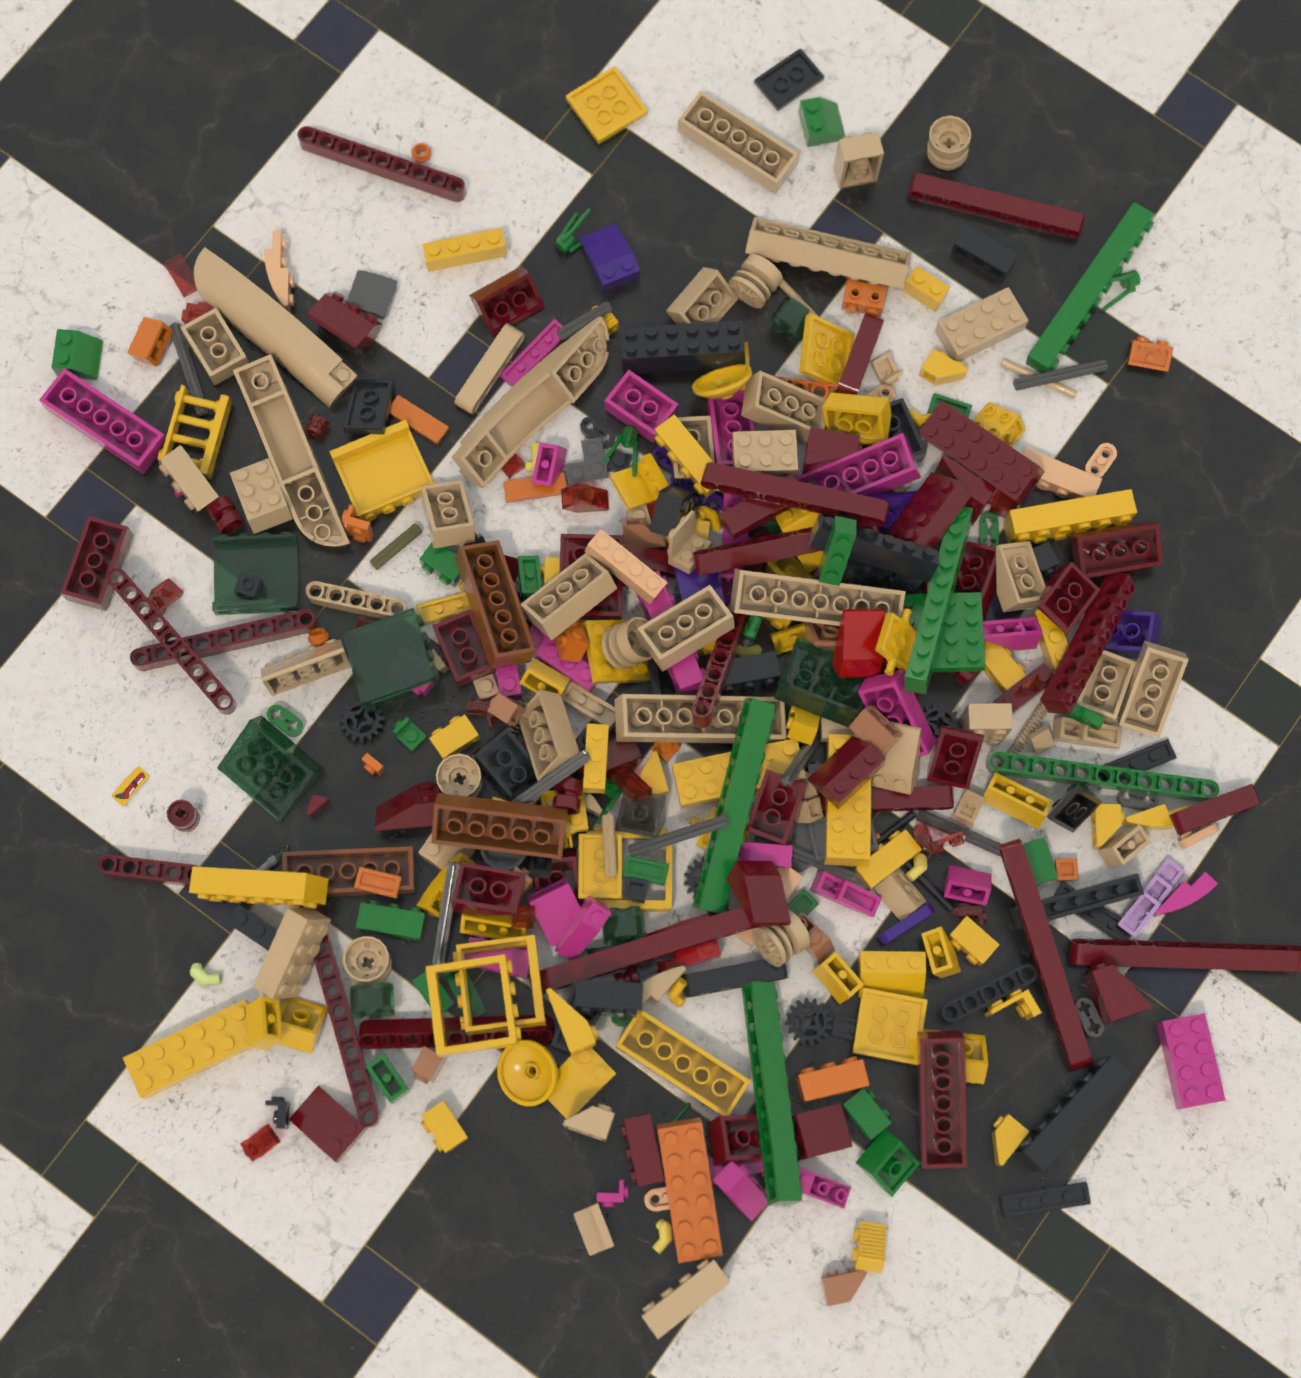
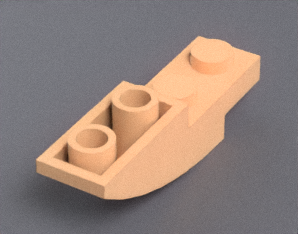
[264,230,295,313]

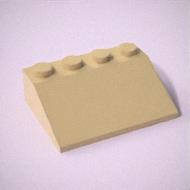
[261,639,351,696]

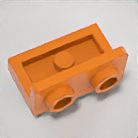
[342,504,374,543]

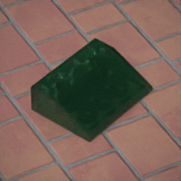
[774,638,868,728]
[217,715,325,822]

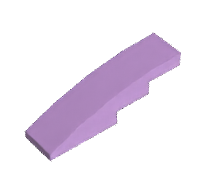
[1117,858,1185,938]

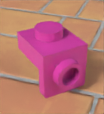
[597,1180,628,1207]

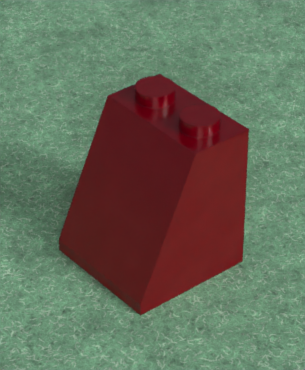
[802,428,862,474]
[1083,963,1152,1025]
[792,1103,853,1161]

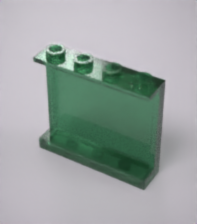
[211,531,299,616]
[342,608,440,713]

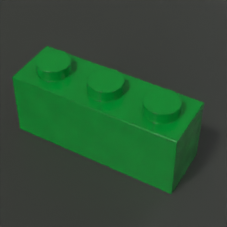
[819,516,856,586]
[356,900,427,941]

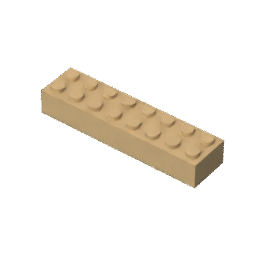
[745,217,911,289]
[729,569,906,626]
[614,694,786,744]

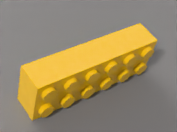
[1003,489,1137,544]
[824,734,871,867]
[672,739,805,810]
[189,866,328,908]
[123,999,252,1100]
[615,1010,751,1116]

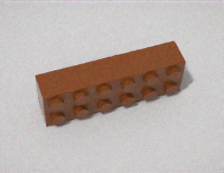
[455,540,536,669]
[431,793,568,859]
[282,846,416,897]

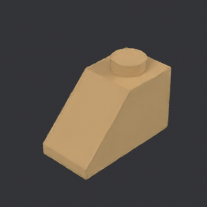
[1097,824,1151,868]

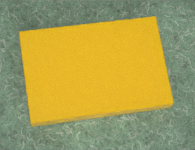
[578,834,622,899]

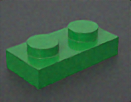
[517,556,542,597]

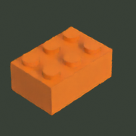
[795,1057,870,1104]

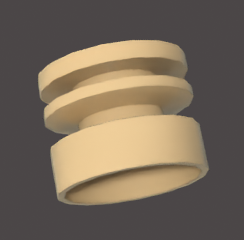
[927,116,971,170]
[729,254,783,308]
[601,617,652,669]
[436,754,483,798]
[752,910,810,967]
[343,936,392,988]

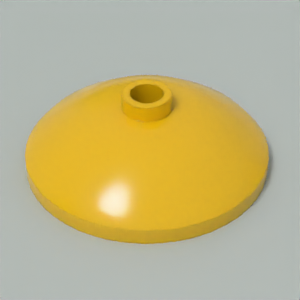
[692,364,752,399]
[497,1040,558,1106]

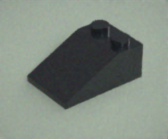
[1047,781,1102,833]

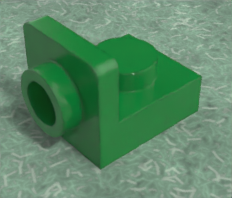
[393,717,427,753]

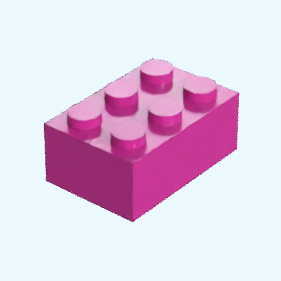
[604,370,679,443]

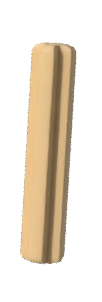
[602,814,617,878]

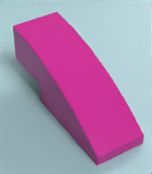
[738,842,793,868]
[809,871,882,917]
[1153,872,1218,917]

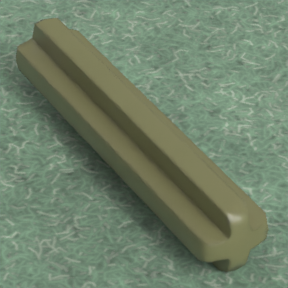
[370,523,422,570]

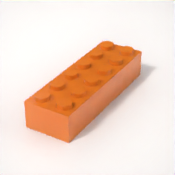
[656,1118,723,1263]

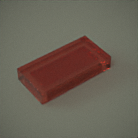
[163,253,197,297]
[611,767,652,802]

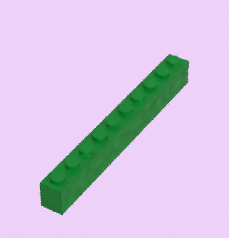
[1026,202,1155,373]
[905,507,973,694]
[692,698,776,914]
[741,981,803,1206]

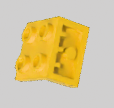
[973,402,1026,447]
[609,453,669,510]
[984,989,1042,1021]

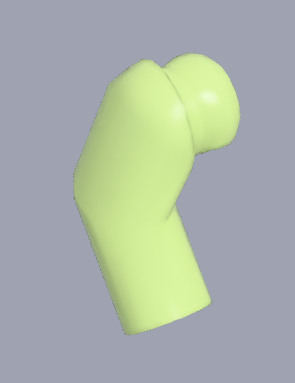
[190,963,221,985]

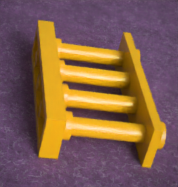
[158,385,233,479]

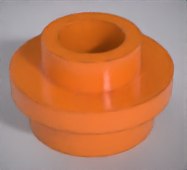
[411,143,431,163]
[308,628,329,646]

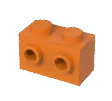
[841,279,887,317]
[127,317,173,367]
[554,619,589,663]

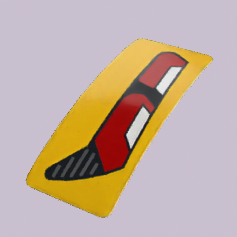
[112,766,150,806]

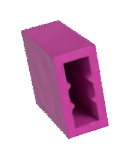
[526,878,580,947]

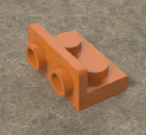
[1127,336,1174,372]

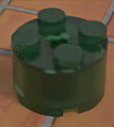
[770,297,810,344]
[602,906,647,946]
[350,983,395,1020]

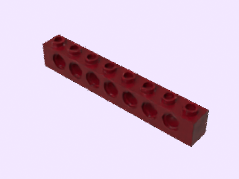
[1040,573,1136,715]

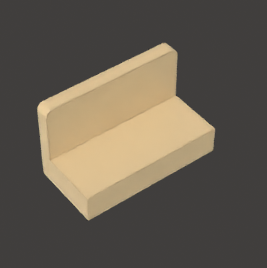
[874,868,927,921]
[574,1203,614,1255]

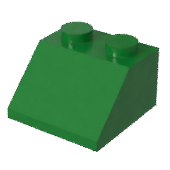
[798,97,846,147]
[51,329,103,380]
[856,1129,920,1197]

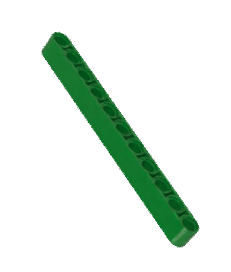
[985,752,1220,802]

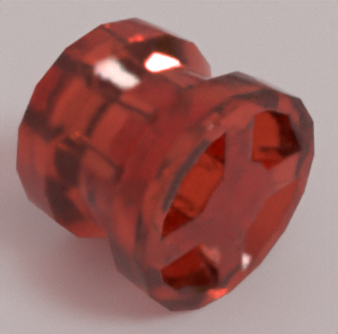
[304,414,330,439]

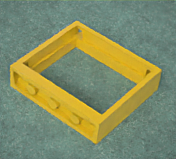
[585,828,672,912]
[453,935,546,1036]
[426,954,522,1058]

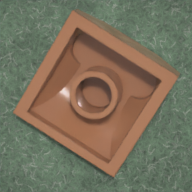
[805,622,840,649]

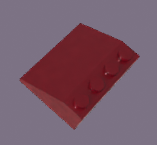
[560,534,623,620]
[923,538,997,621]

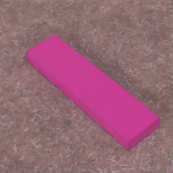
[500,319,563,387]

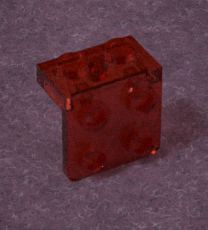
[913,823,968,855]

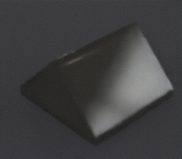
[615,788,666,838]

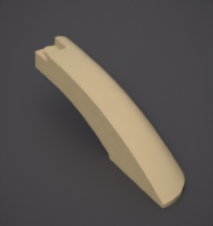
[194,247,358,408]
[452,316,609,488]
[233,354,350,547]

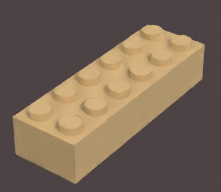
[677,90,799,194]

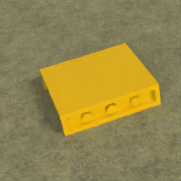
[330,420,435,522]

